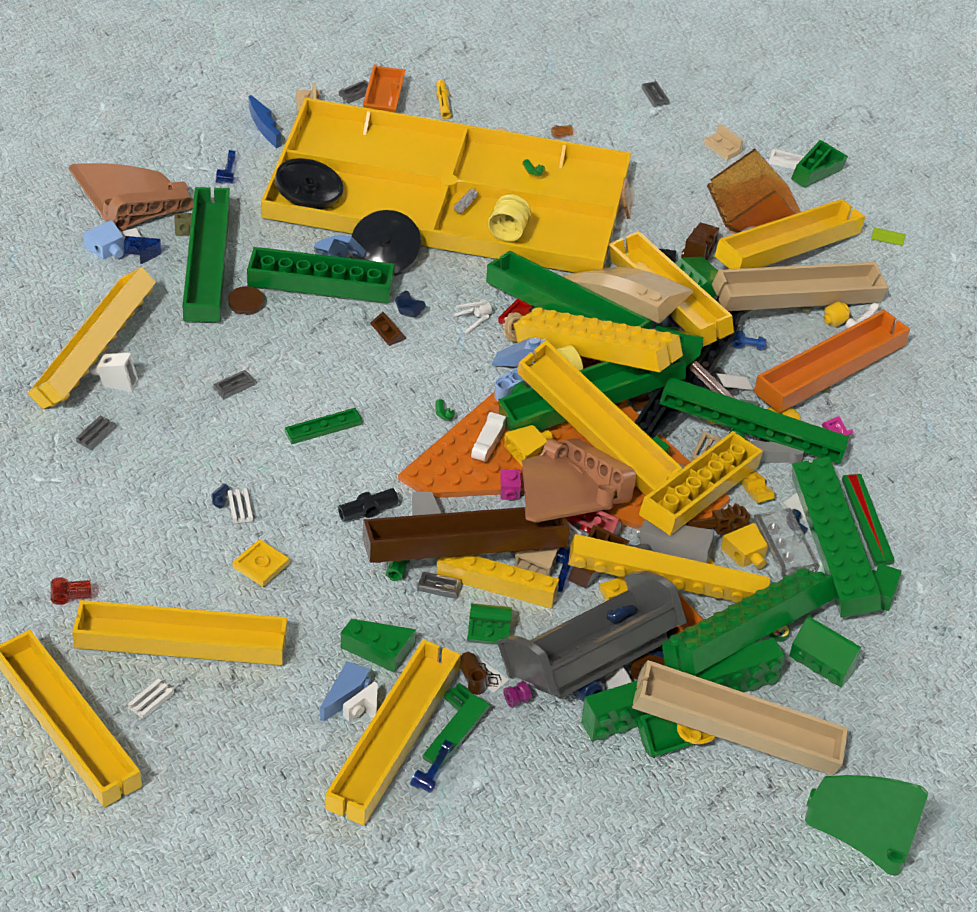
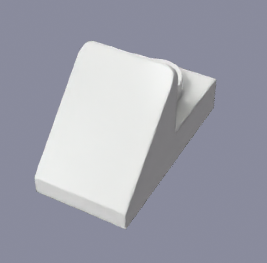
[343,681,378,722]

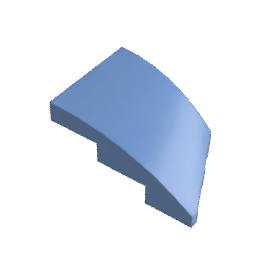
[314,235,366,258]

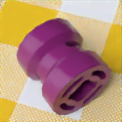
[503,681,532,708]

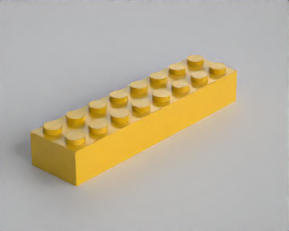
[639,431,763,536]

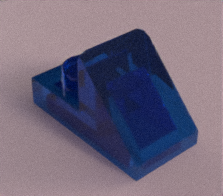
[124,236,162,264]

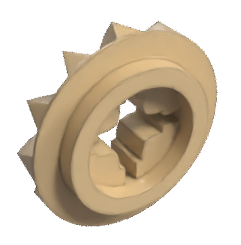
[502,312,522,342]

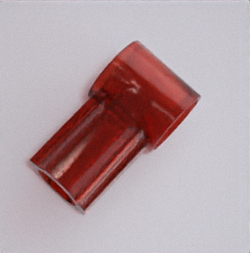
[50,577,92,605]

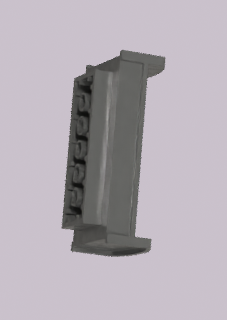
[497,570,687,698]

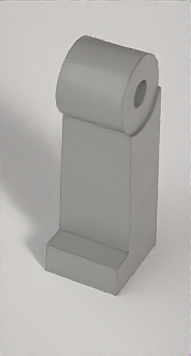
[751,441,804,466]

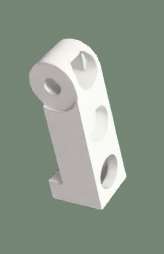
[471,412,506,462]

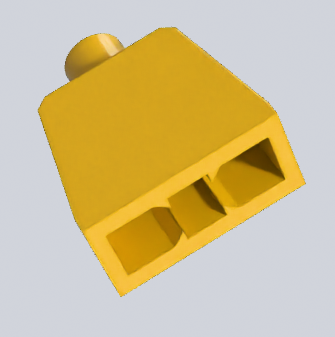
[504,425,553,466]
[721,523,768,569]

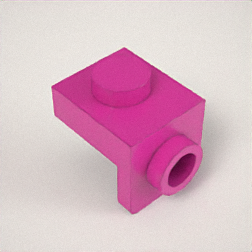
[821,416,854,440]
[500,469,521,500]

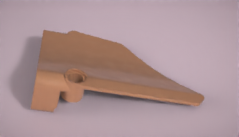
[69,163,194,231]
[522,438,636,522]

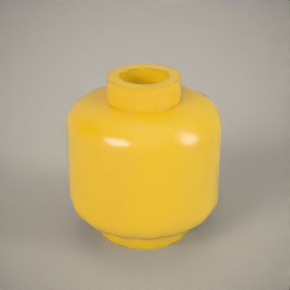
[823,301,851,328]

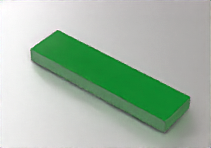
[285,408,362,445]
[422,694,490,769]

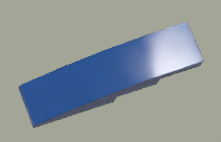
[248,95,282,148]

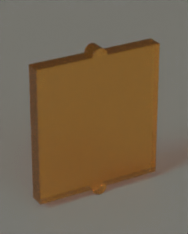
[622,178,632,219]

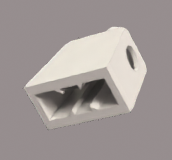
[91,353,138,392]

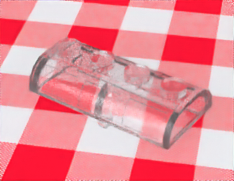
[754,508,820,577]

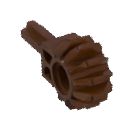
[687,503,751,535]

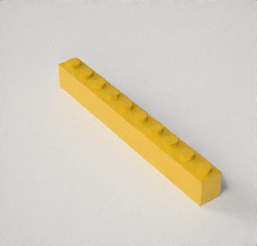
[568,534,770,603]

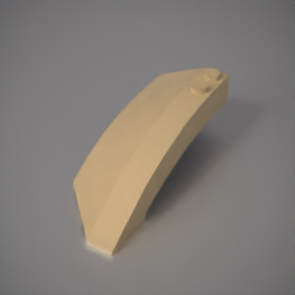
[562,267,693,324]

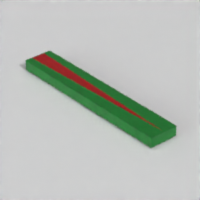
[842,474,895,566]

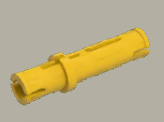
[436,80,451,119]

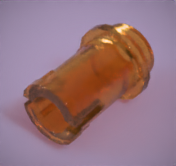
[551,124,573,138]

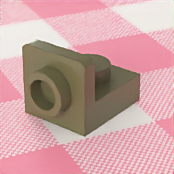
[174,213,192,236]

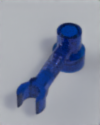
[215,150,236,183]
[556,547,571,593]
[410,740,453,793]

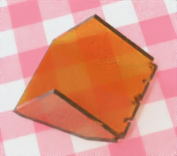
[707,148,801,233]

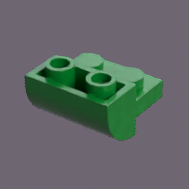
[467,603,512,645]

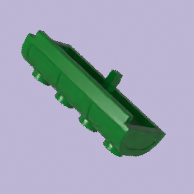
[637,713,693,757]

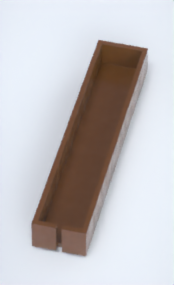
[363,507,570,563]

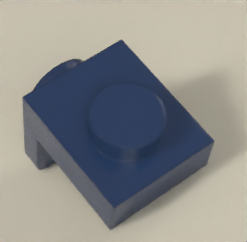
[395,290,426,317]

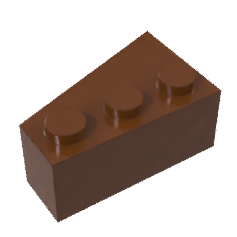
[681,222,720,261]
[568,525,630,588]

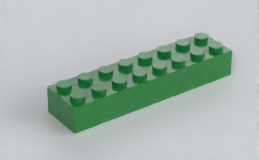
[247,247,395,303]

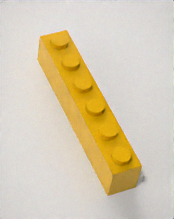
[437,555,559,609]

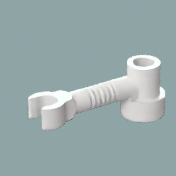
[845,302,881,329]

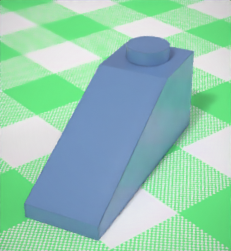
[492,338,546,367]
[320,661,372,721]

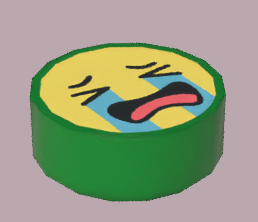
[769,625,790,642]

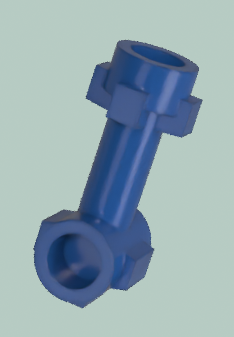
[732,331,767,350]

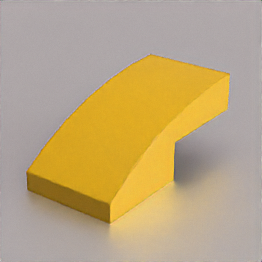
[740,472,775,503]

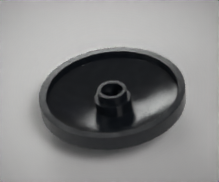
[275,158,343,209]
[351,210,421,276]

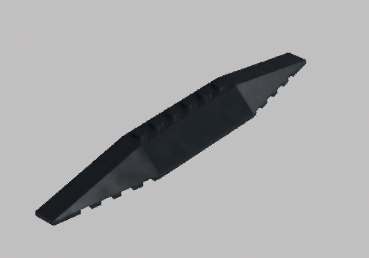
[634,296,743,439]

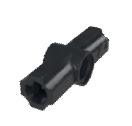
[338,488,398,522]

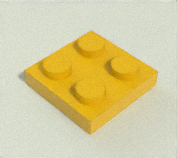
[232,539,290,587]

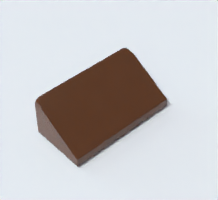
[370,312,407,346]

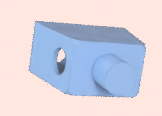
[83,220,124,259]

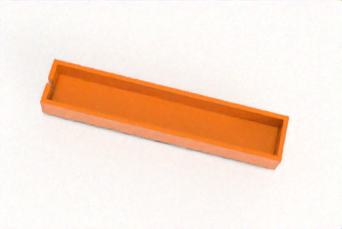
[754,309,910,413]

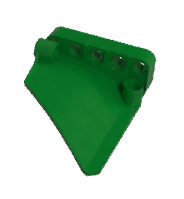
[805,775,929,876]

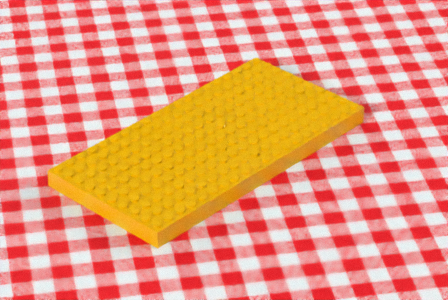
[261,98,631,273]

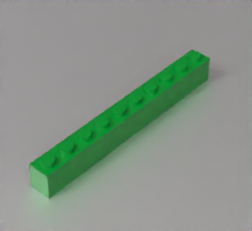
[659,377,849,464]

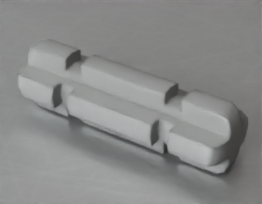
[454,188,478,213]

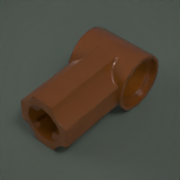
[460,651,486,695]

